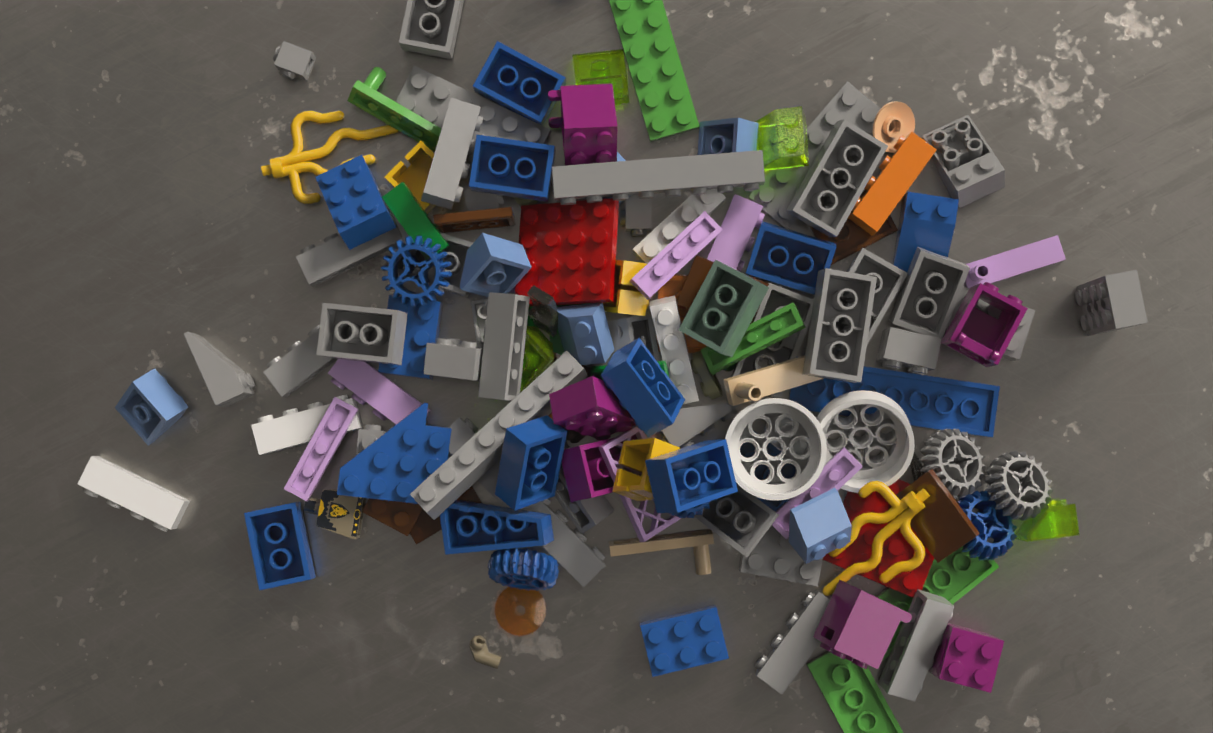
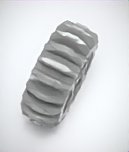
[918,429,987,499]
[984,451,1053,521]

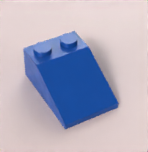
[893,192,959,273]

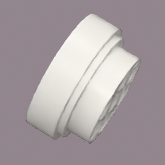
[816,390,915,493]
[725,398,827,500]

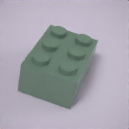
[679,259,769,357]

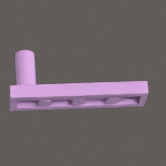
[630,211,722,300]
[964,235,1066,288]
[284,397,358,502]
[772,447,863,539]

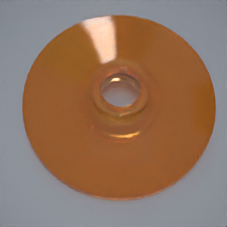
[495,587,546,636]

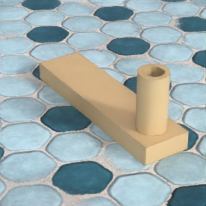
[723,355,824,406]
[609,529,714,575]

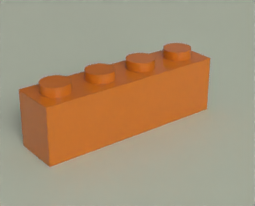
[848,132,937,235]

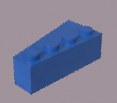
[440,500,554,555]

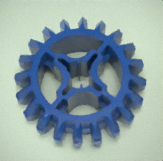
[381,236,452,307]
[957,490,1017,561]
[488,548,559,591]

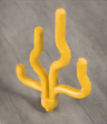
[261,110,399,204]
[822,481,930,596]

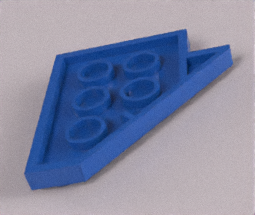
[337,402,452,504]

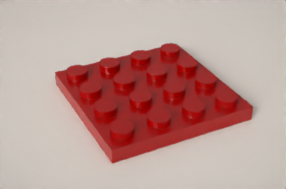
[515,198,619,307]
[823,479,934,598]

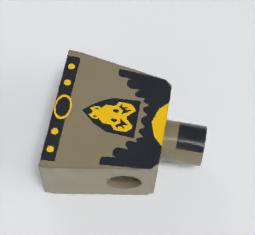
[304,489,367,539]

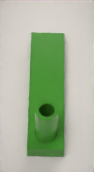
[347,67,441,152]
[701,302,806,374]

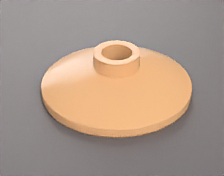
[873,101,915,153]

